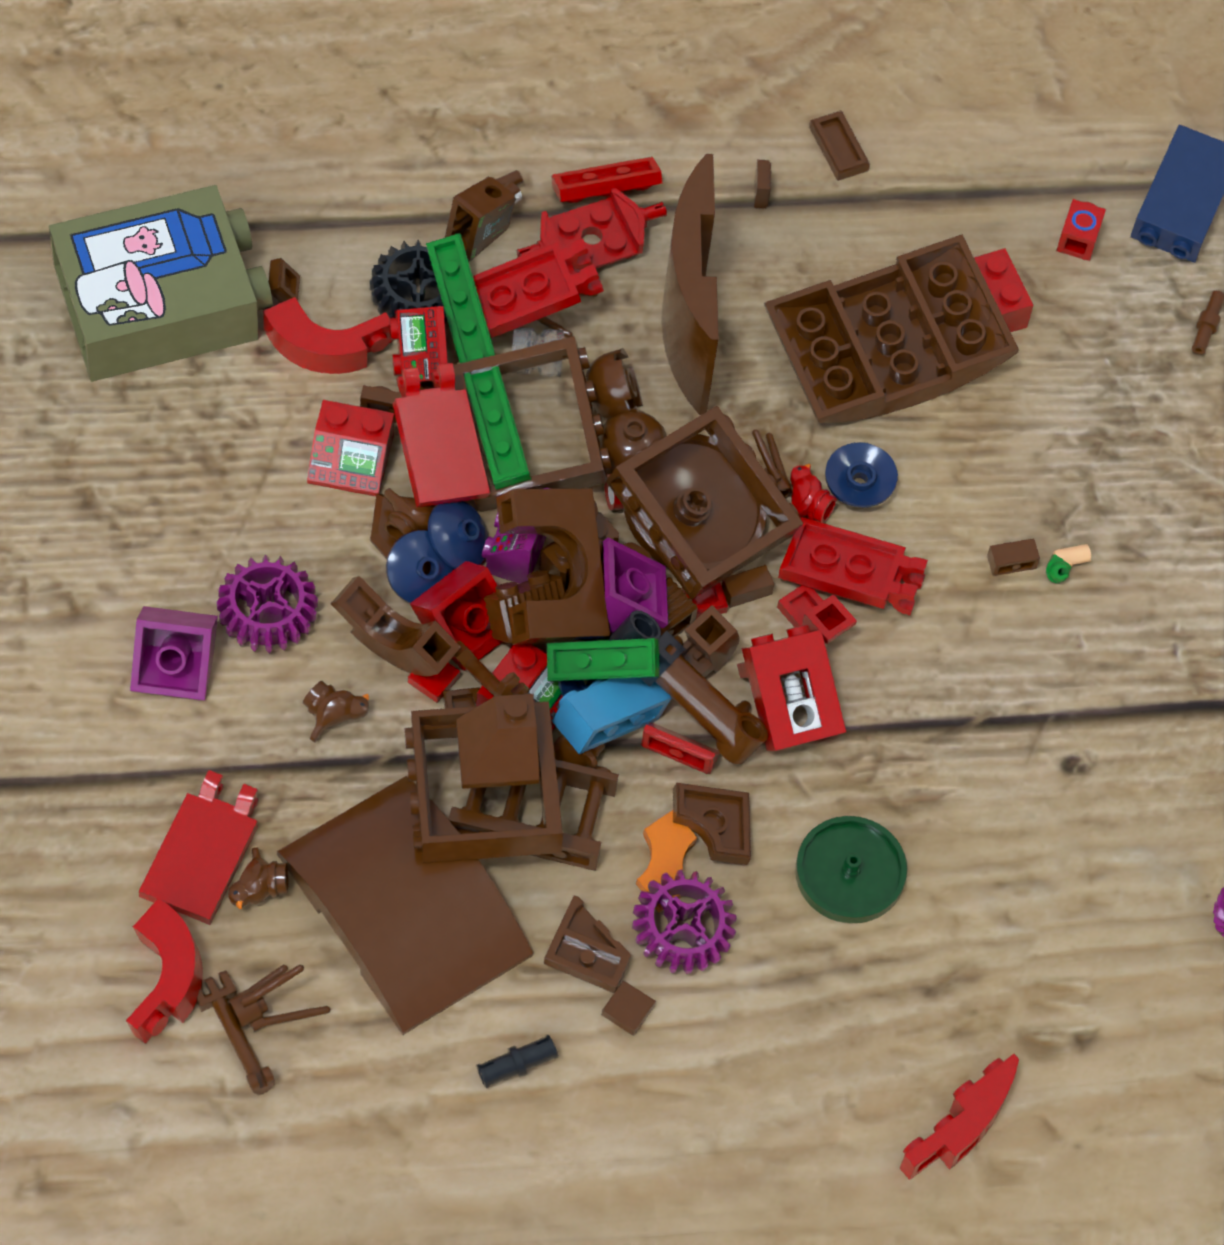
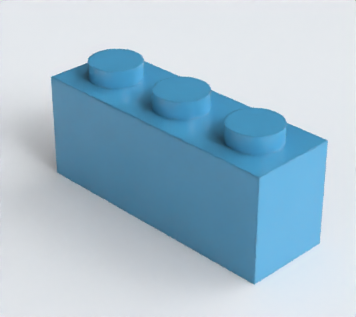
[552,678,672,754]

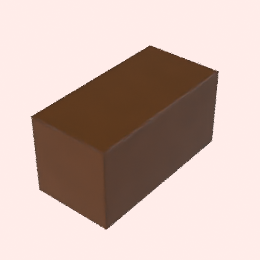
[987,538,1040,576]
[722,565,774,608]

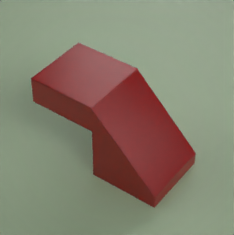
[777,585,857,644]

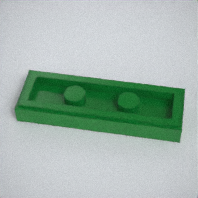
[547,638,659,682]

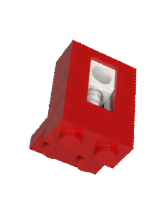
[737,625,846,751]

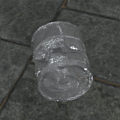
[511,327,564,377]

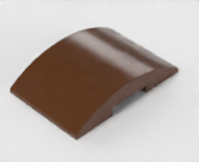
[661,154,719,415]
[764,234,1019,423]
[277,776,533,1035]

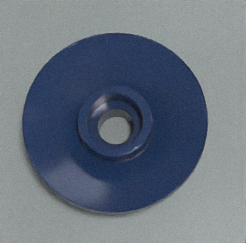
[825,442,898,508]
[428,501,488,569]
[386,530,455,603]

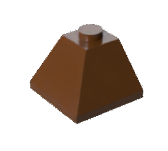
[456,694,539,789]

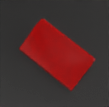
[641,723,720,774]

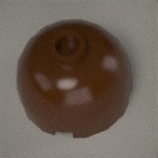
[586,348,643,420]
[598,411,667,474]

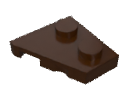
[544,895,631,993]

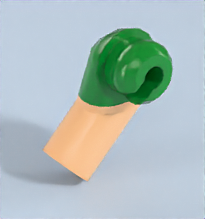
[1046,544,1091,583]

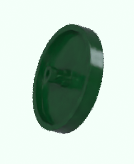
[795,816,907,923]

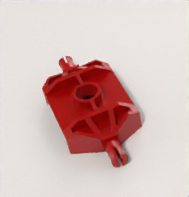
[517,188,667,273]

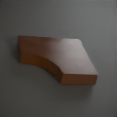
[673,783,751,865]

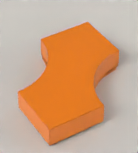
[636,810,697,913]

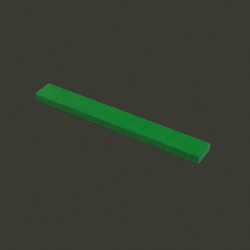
[426,233,531,490]

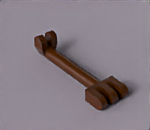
[454,641,529,696]
[197,970,275,1095]

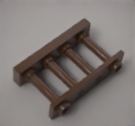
[448,759,619,871]

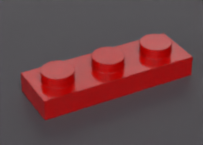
[551,156,663,203]

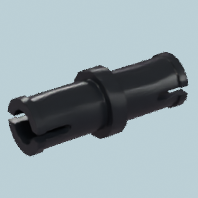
[476,1034,558,1088]

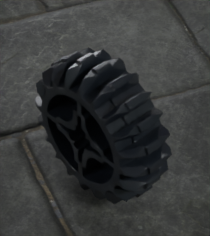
[370,239,448,324]

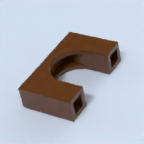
[496,488,610,645]

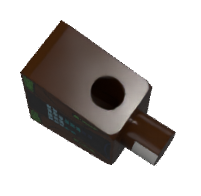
[445,177,522,262]

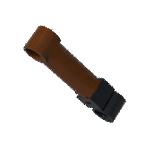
[609,610,768,765]

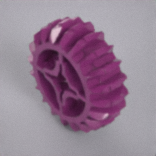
[217,554,318,654]
[632,869,737,974]

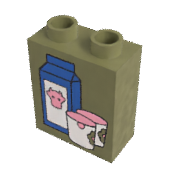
[48,184,273,382]

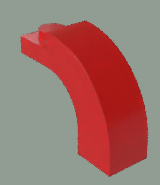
[263,297,392,374]
[126,898,203,1044]

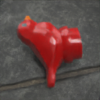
[790,463,837,523]

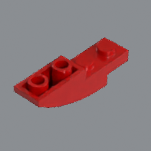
[900,1054,1019,1180]

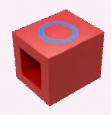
[1056,199,1106,261]

